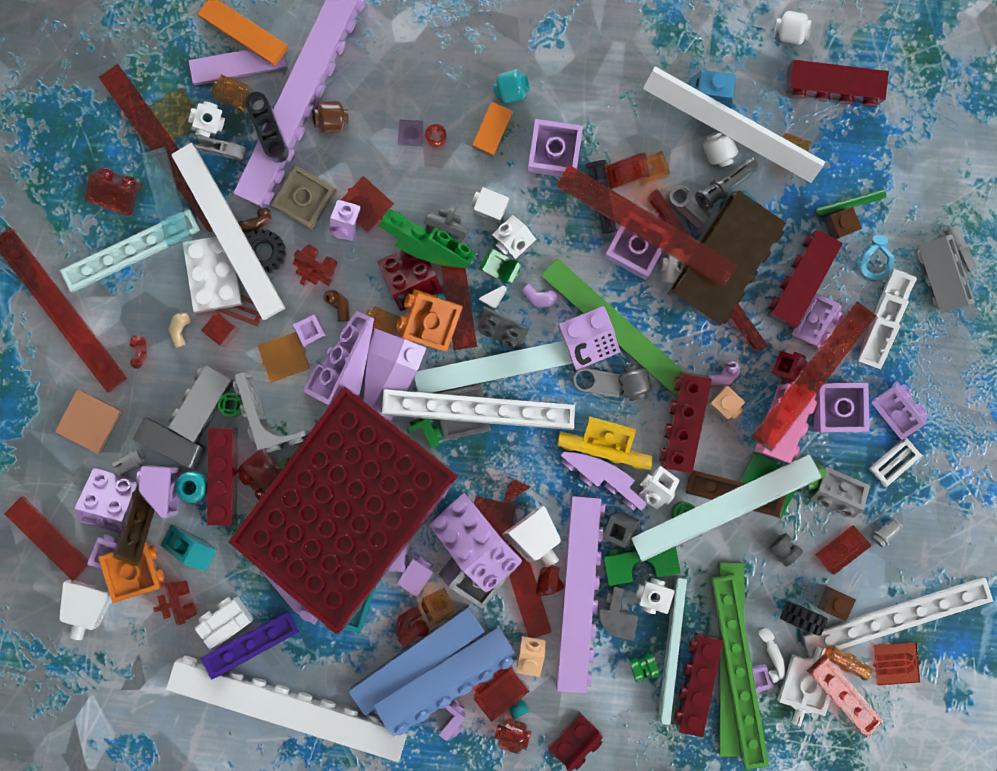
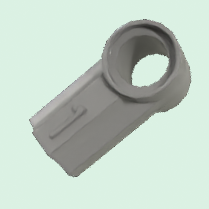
[666,185,712,229]

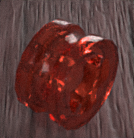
[425,124,447,147]

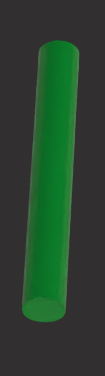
[815,189,887,218]

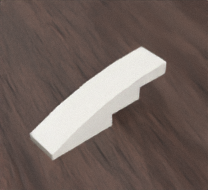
[858,268,917,369]

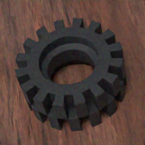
[246,229,286,273]
[780,601,828,637]

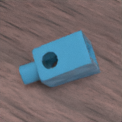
[689,70,736,108]

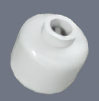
[775,11,812,45]
[703,131,738,168]

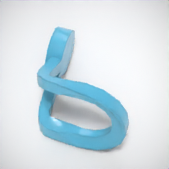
[862,235,895,280]

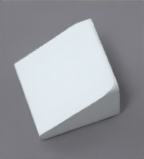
[479,286,507,310]

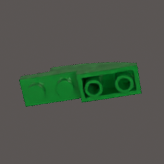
[378,208,476,268]

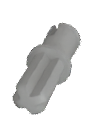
[944,225,977,273]

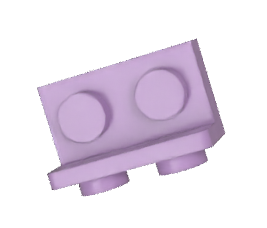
[792,293,844,351]
[872,381,927,440]

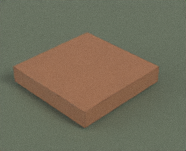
[55,389,122,454]

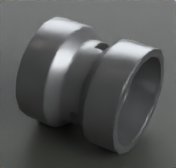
[769,533,803,567]

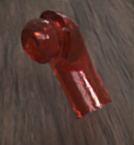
[129,335,147,369]
[395,605,422,640]
[397,620,429,648]

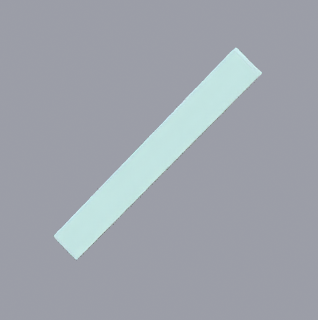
[414,341,573,393]
[631,454,821,561]

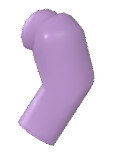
[521,283,557,307]

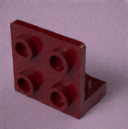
[378,250,443,312]

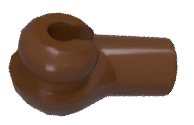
[238,208,272,232]
[323,290,350,322]

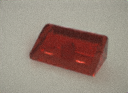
[503,478,531,504]
[815,525,872,575]

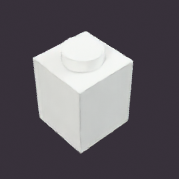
[471,187,509,223]

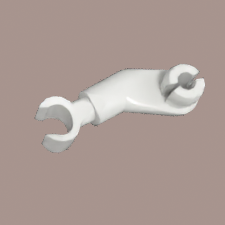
[758,628,786,683]

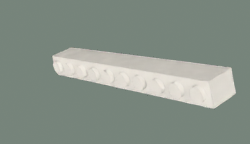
[166,656,408,762]

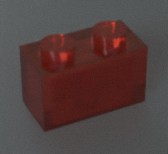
[473,665,530,722]

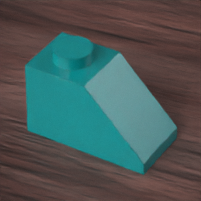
[160,524,217,571]

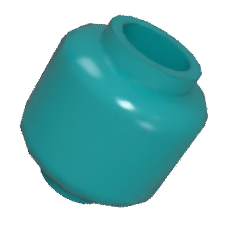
[493,69,530,104]
[175,471,207,503]

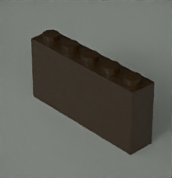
[667,190,786,326]

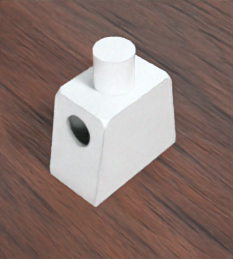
[502,506,561,568]
[59,579,111,640]

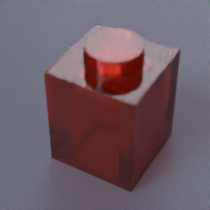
[201,312,240,347]

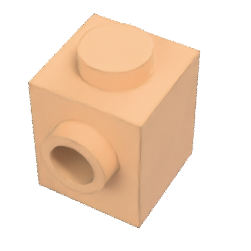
[707,386,745,420]
[516,636,546,677]

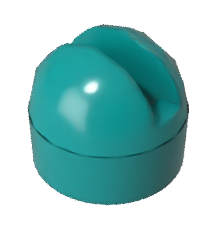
[509,699,530,720]

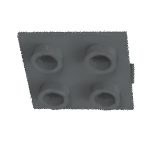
[477,307,529,350]

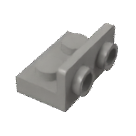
[811,467,870,518]

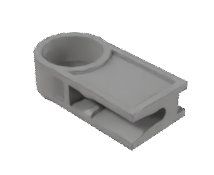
[195,135,246,161]
[573,368,620,398]

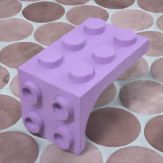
[428,493,522,592]

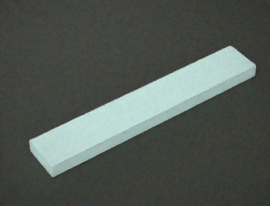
[60,209,201,293]
[658,576,687,725]

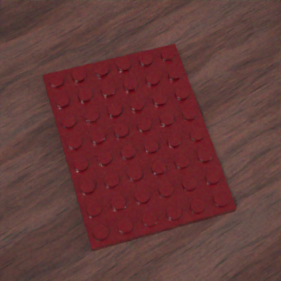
[228,386,459,635]

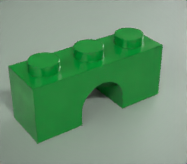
[602,545,681,586]

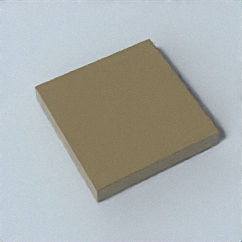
[270,164,336,230]

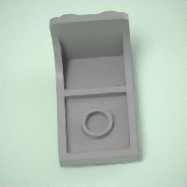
[233,372,310,453]

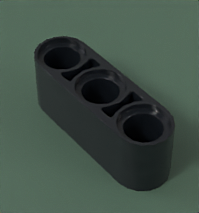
[245,91,289,163]

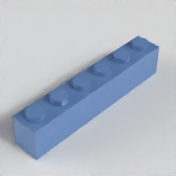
[348,604,485,715]
[374,627,518,737]

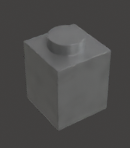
[603,512,641,548]

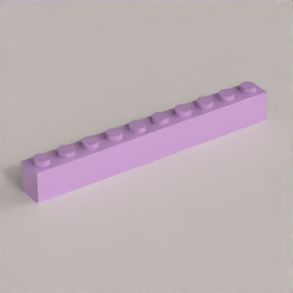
[234,0,366,208]

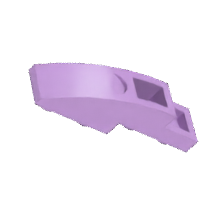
[560,451,648,511]

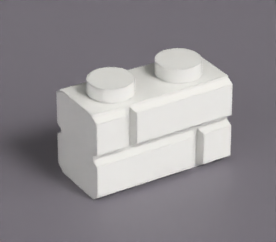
[195,596,254,651]

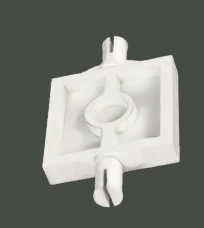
[777,645,840,726]

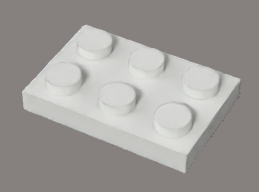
[183,236,243,314]

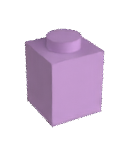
[397,556,434,597]

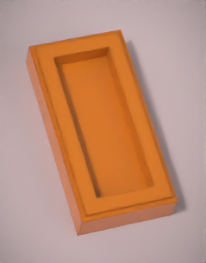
[472,102,513,156]

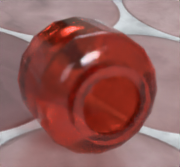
[494,719,532,754]

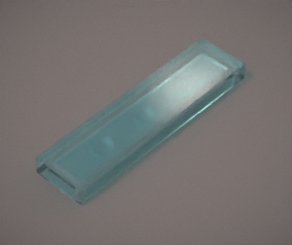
[141,147,192,247]

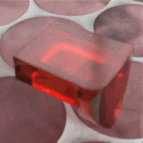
[536,565,564,596]

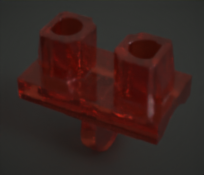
[293,244,337,286]
[153,581,197,625]

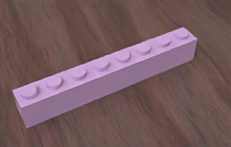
[556,495,605,694]

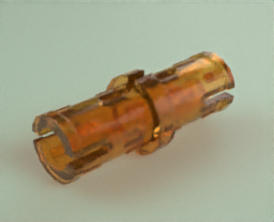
[824,645,872,681]

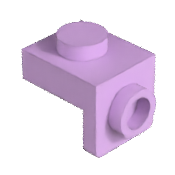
[330,200,360,241]
[87,534,118,569]
[439,700,466,741]

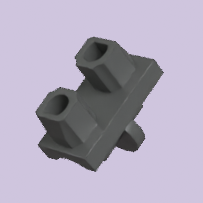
[424,206,469,242]

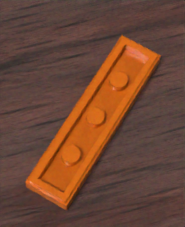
[197,0,289,67]

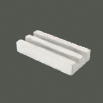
[869,438,922,487]

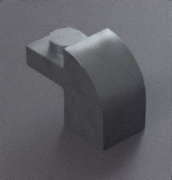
[598,585,638,641]

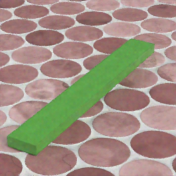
[541,258,684,396]
[719,562,744,757]
[711,574,769,771]

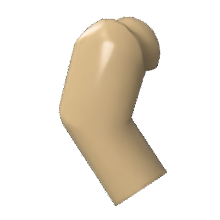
[168,313,190,349]

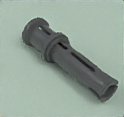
[695,157,759,210]

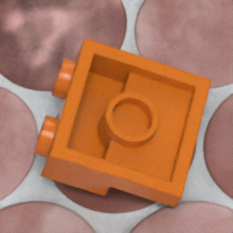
[396,289,462,352]
[98,541,165,604]

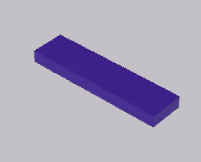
[200,611,299,680]

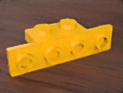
[557,416,652,470]

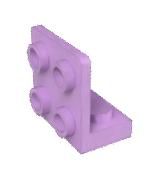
[75,468,139,533]

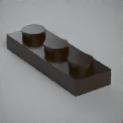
[113,490,155,566]

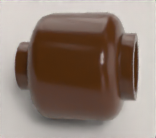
[312,101,349,133]

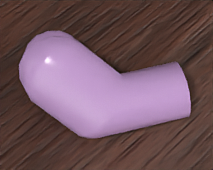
[708,361,740,386]

